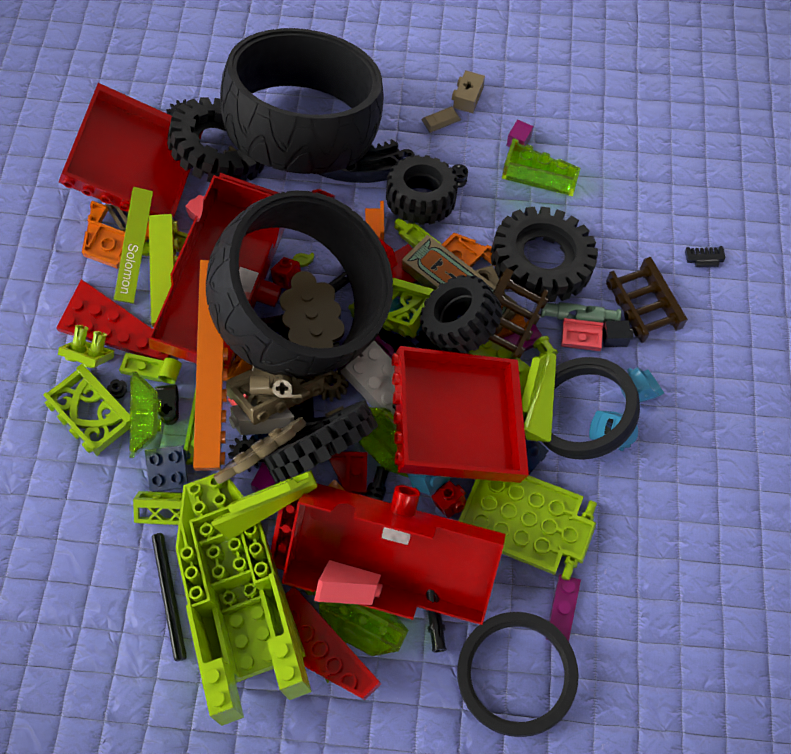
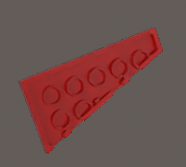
[56,279,171,361]
[285,587,382,700]

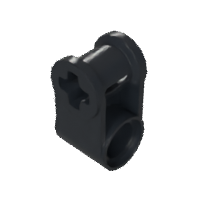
[155,384,179,425]

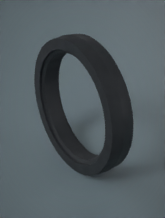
[541,357,640,460]
[457,612,579,737]

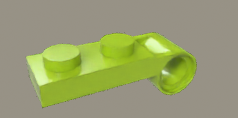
[119,353,182,384]

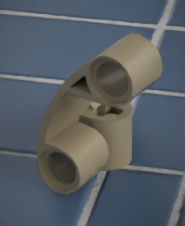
[250,365,310,398]

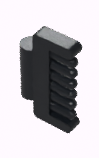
[685,246,726,267]

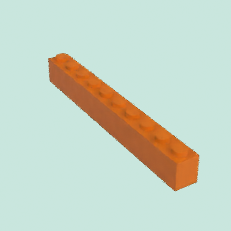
[193,260,228,471]

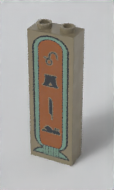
[402,235,517,334]

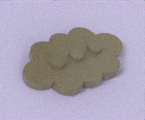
[280,271,344,348]
[213,417,307,484]

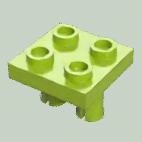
[58,325,115,368]

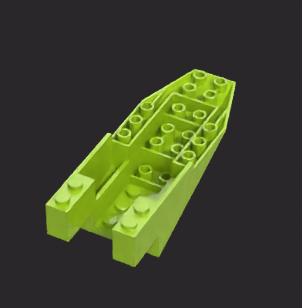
[176,473,312,726]

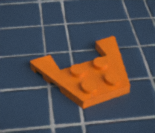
[82,201,149,269]
[441,233,495,268]

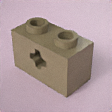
[452,70,485,113]

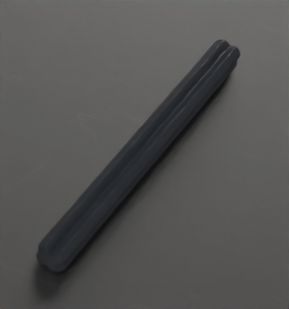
[152,533,187,661]

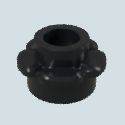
[107,379,127,399]

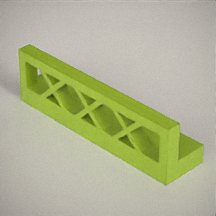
[133,491,183,525]

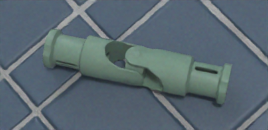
[540,302,621,323]

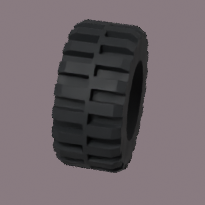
[386,155,458,225]
[420,275,502,354]

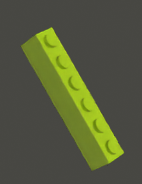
[149,214,179,327]

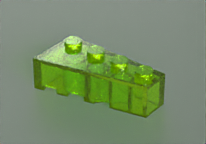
[502,138,581,196]

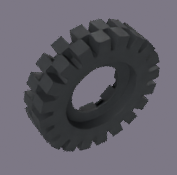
[167,97,265,182]
[491,206,598,302]
[263,401,378,482]

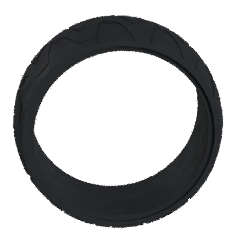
[220,28,384,174]
[206,190,393,378]

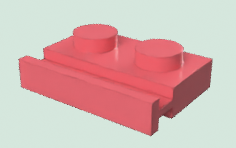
[561,318,603,351]

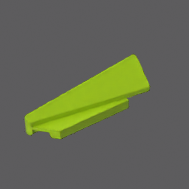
[522,353,556,442]
[211,470,318,539]

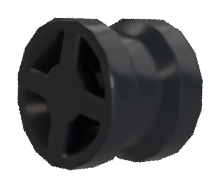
[452,164,468,188]

